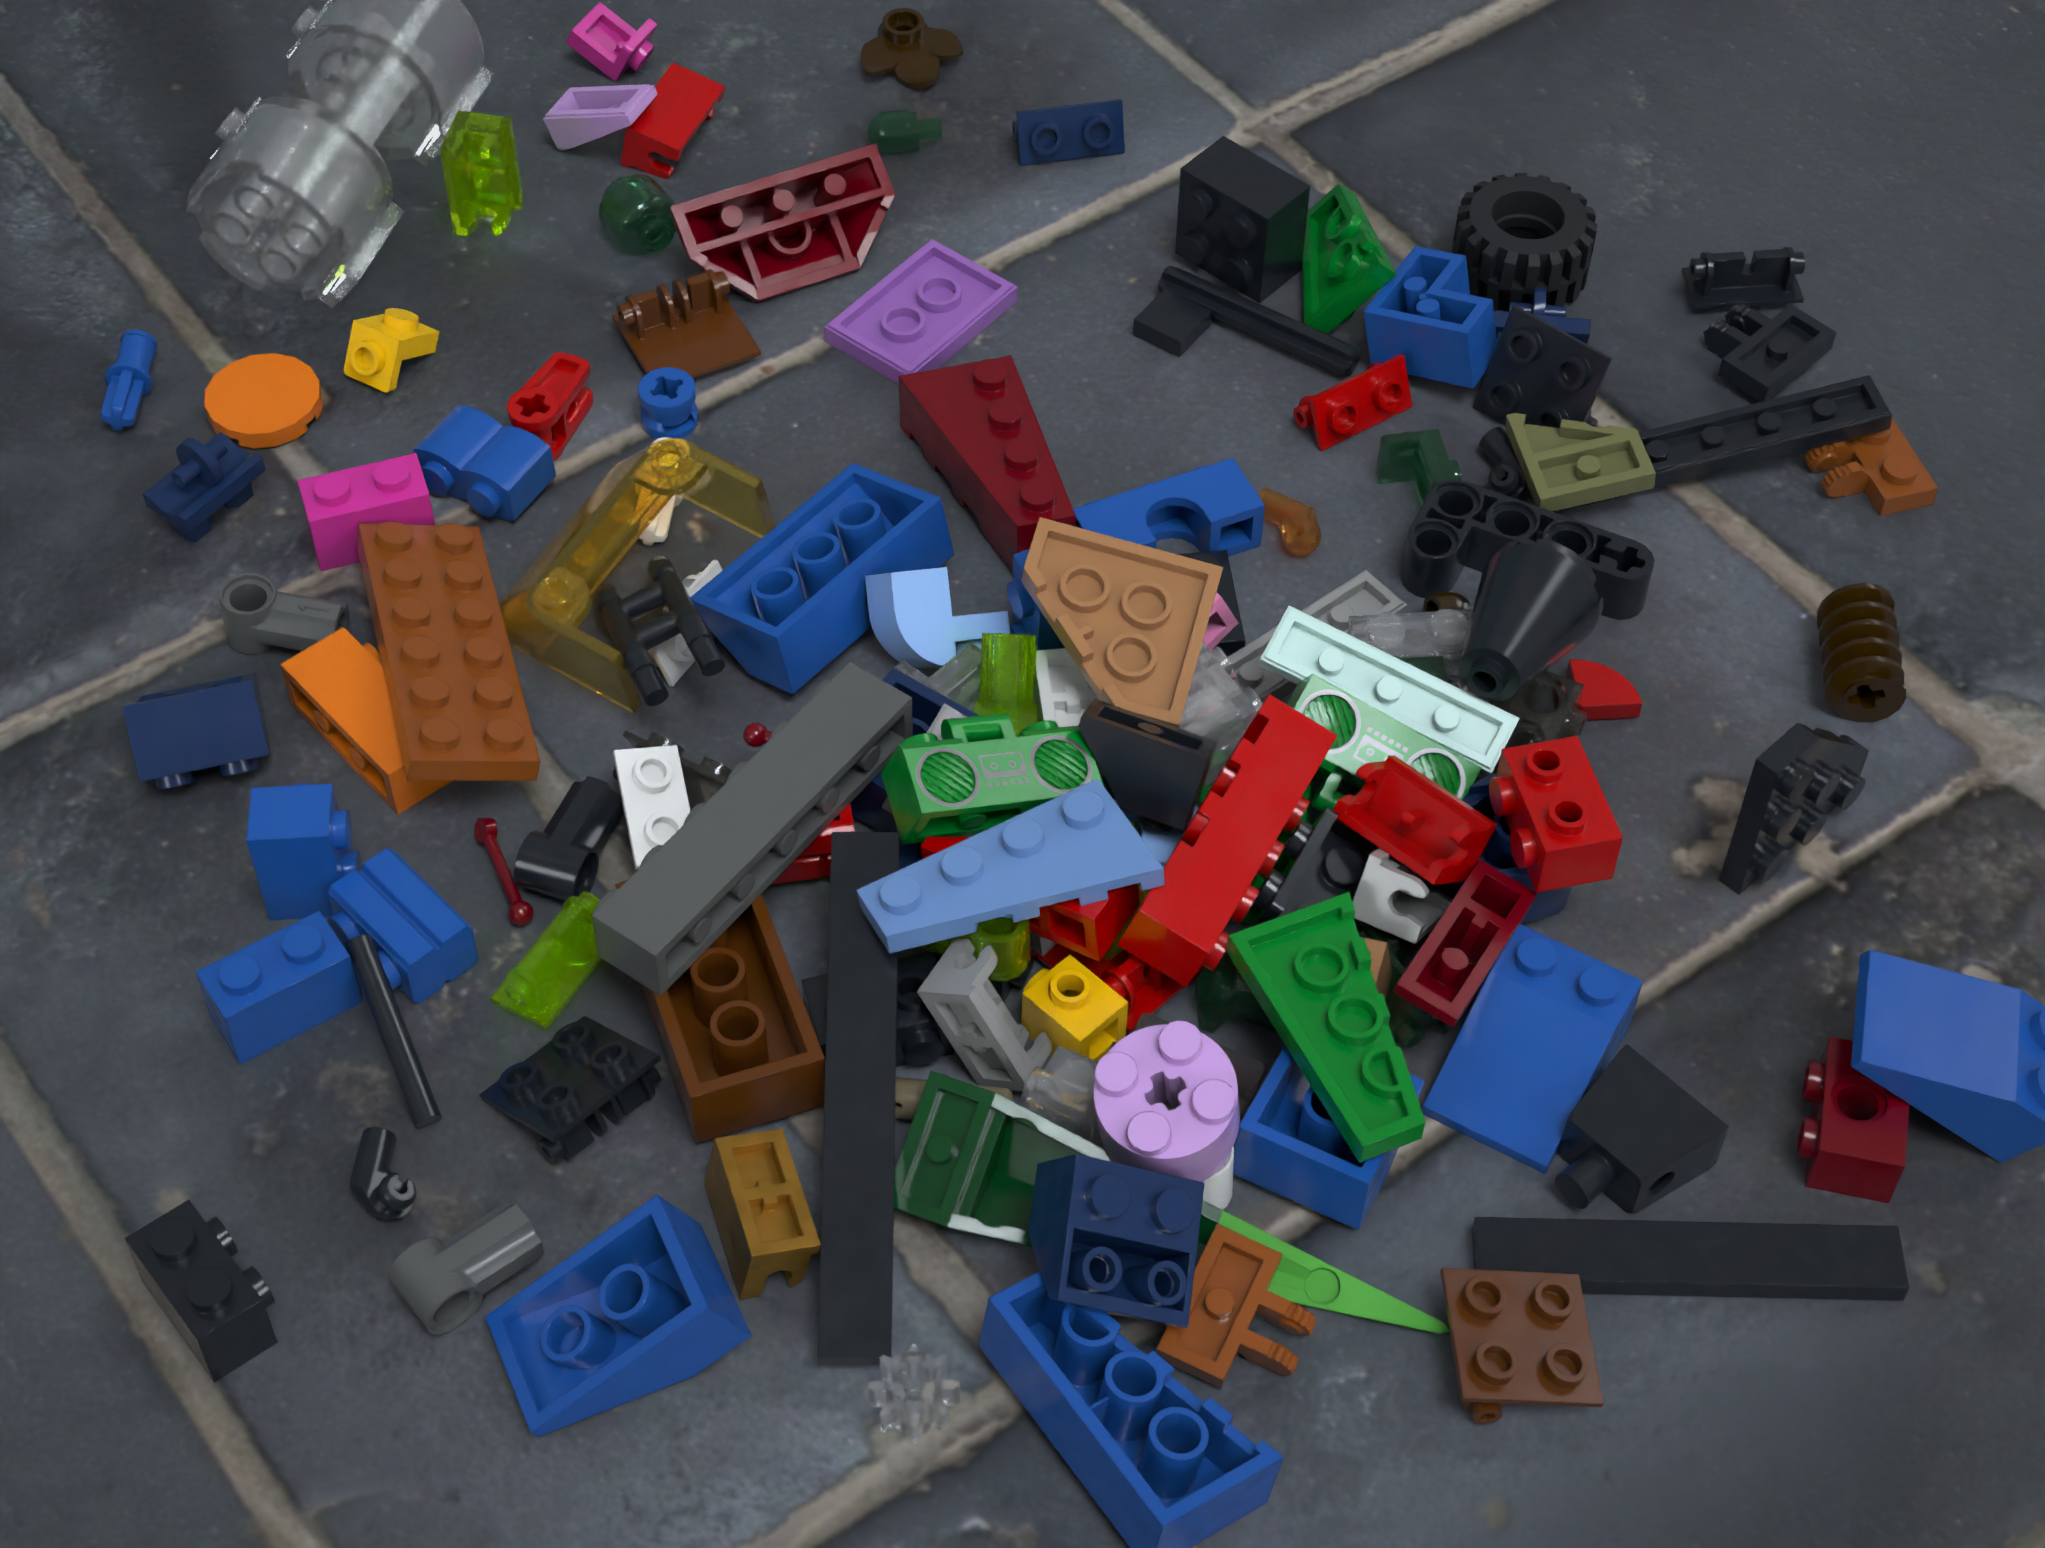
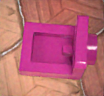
[566,2,658,82]

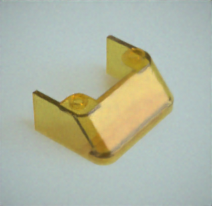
[499,438,776,714]

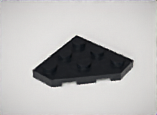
[1719,723,1869,895]

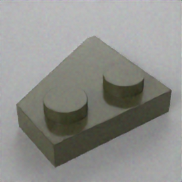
[1506,413,1656,512]

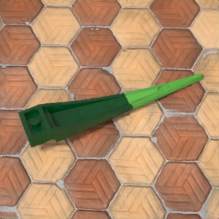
[894,1071,1450,1335]

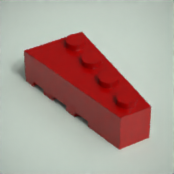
[1117,694,1338,987]

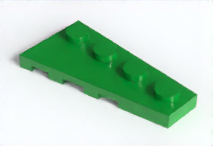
[1226,892,1426,1163]

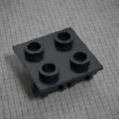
[1473,305,1612,428]
[479,1016,661,1164]

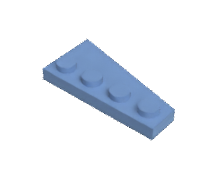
[856,778,1165,954]

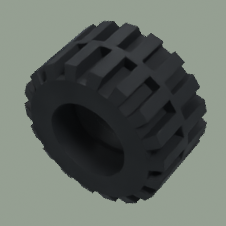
[1451,173,1597,312]

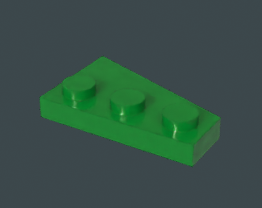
[1303,183,1397,334]

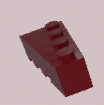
[899,355,1076,572]

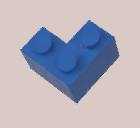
[1363,246,1497,388]

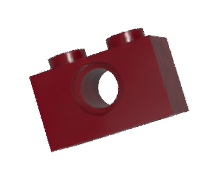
[1796,1036,1909,1204]

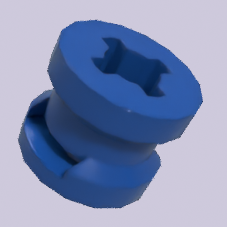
[638,367,699,440]

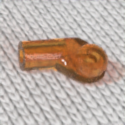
[1259,487,1322,555]

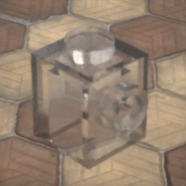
[1021,1045,1101,1147]

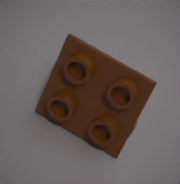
[612,269,761,378]
[1440,1268,1604,1424]

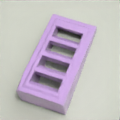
[543,84,658,150]

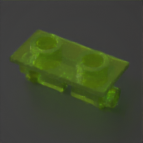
[491,892,602,1029]

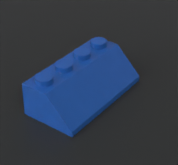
[690,463,954,694]

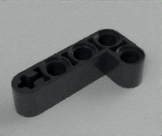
[1401,479,1655,620]

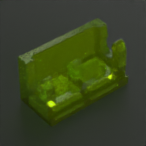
[440,110,524,236]

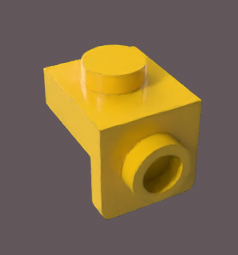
[343,308,440,393]

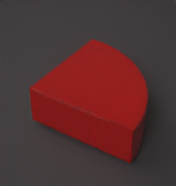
[1566,659,1642,721]

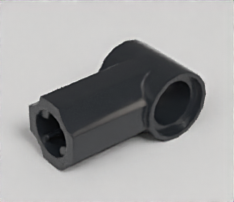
[514,776,624,905]

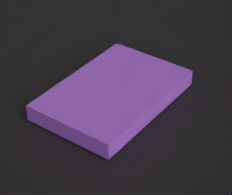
[824,239,1018,385]

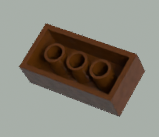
[615,881,825,1143]

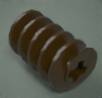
[1817,583,1906,722]

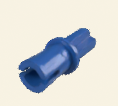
[100,329,157,431]

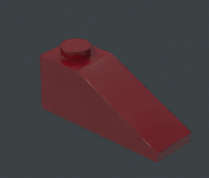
[1393,860,1538,1028]

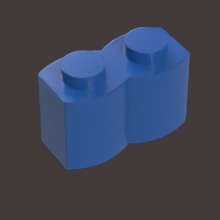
[413,405,556,521]

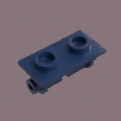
[1012,99,1125,165]

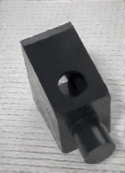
[1555,1044,1729,1213]

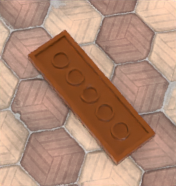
[356,521,541,781]

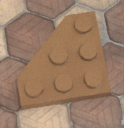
[1021,517,1223,728]

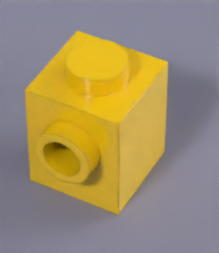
[1021,954,1128,1080]

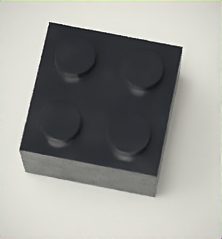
[1175,136,1310,303]

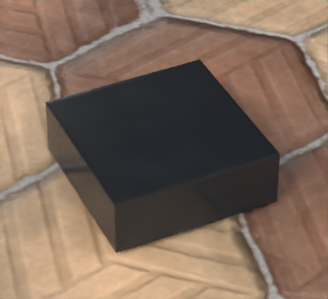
[1133,288,1212,357]

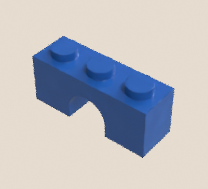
[1073,458,1265,557]

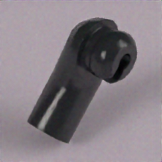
[350,1127,416,1220]

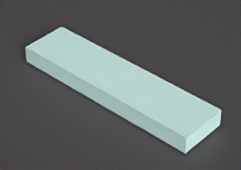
[1259,606,1520,777]

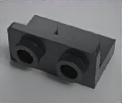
[1251,807,1369,927]

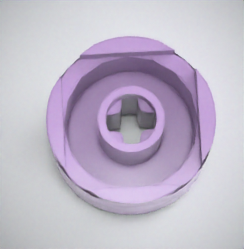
[1094,1021,1240,1182]

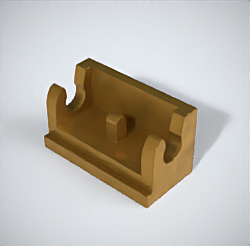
[704,1128,821,1300]

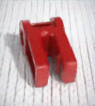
[507,352,594,461]

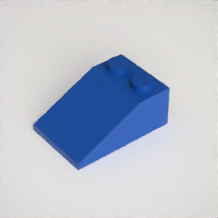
[1422,924,1643,1174]
[1851,950,2045,1163]
[485,1194,752,1437]

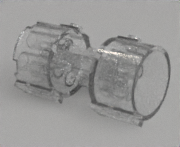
[187,0,494,308]

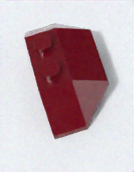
[669,143,895,303]

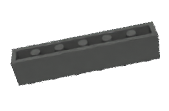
[592,662,913,996]

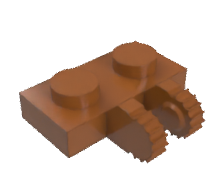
[1805,418,1938,516]
[1156,1224,1317,1389]

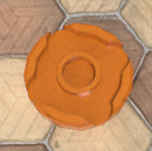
[204,353,323,449]

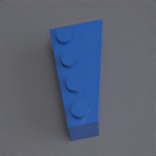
[978,1271,1284,1548]

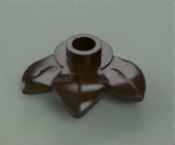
[861,8,963,89]

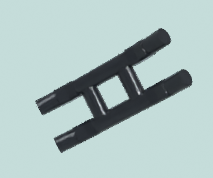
[593,555,725,706]

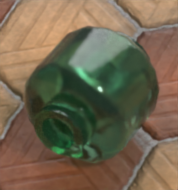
[598,174,677,256]

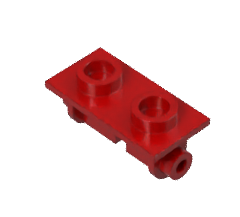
[1293,354,1413,451]

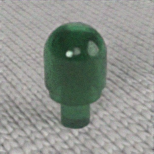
[868,109,943,154]

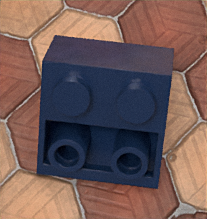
[1028,1154,1205,1328]

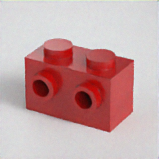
[1489,736,1623,893]

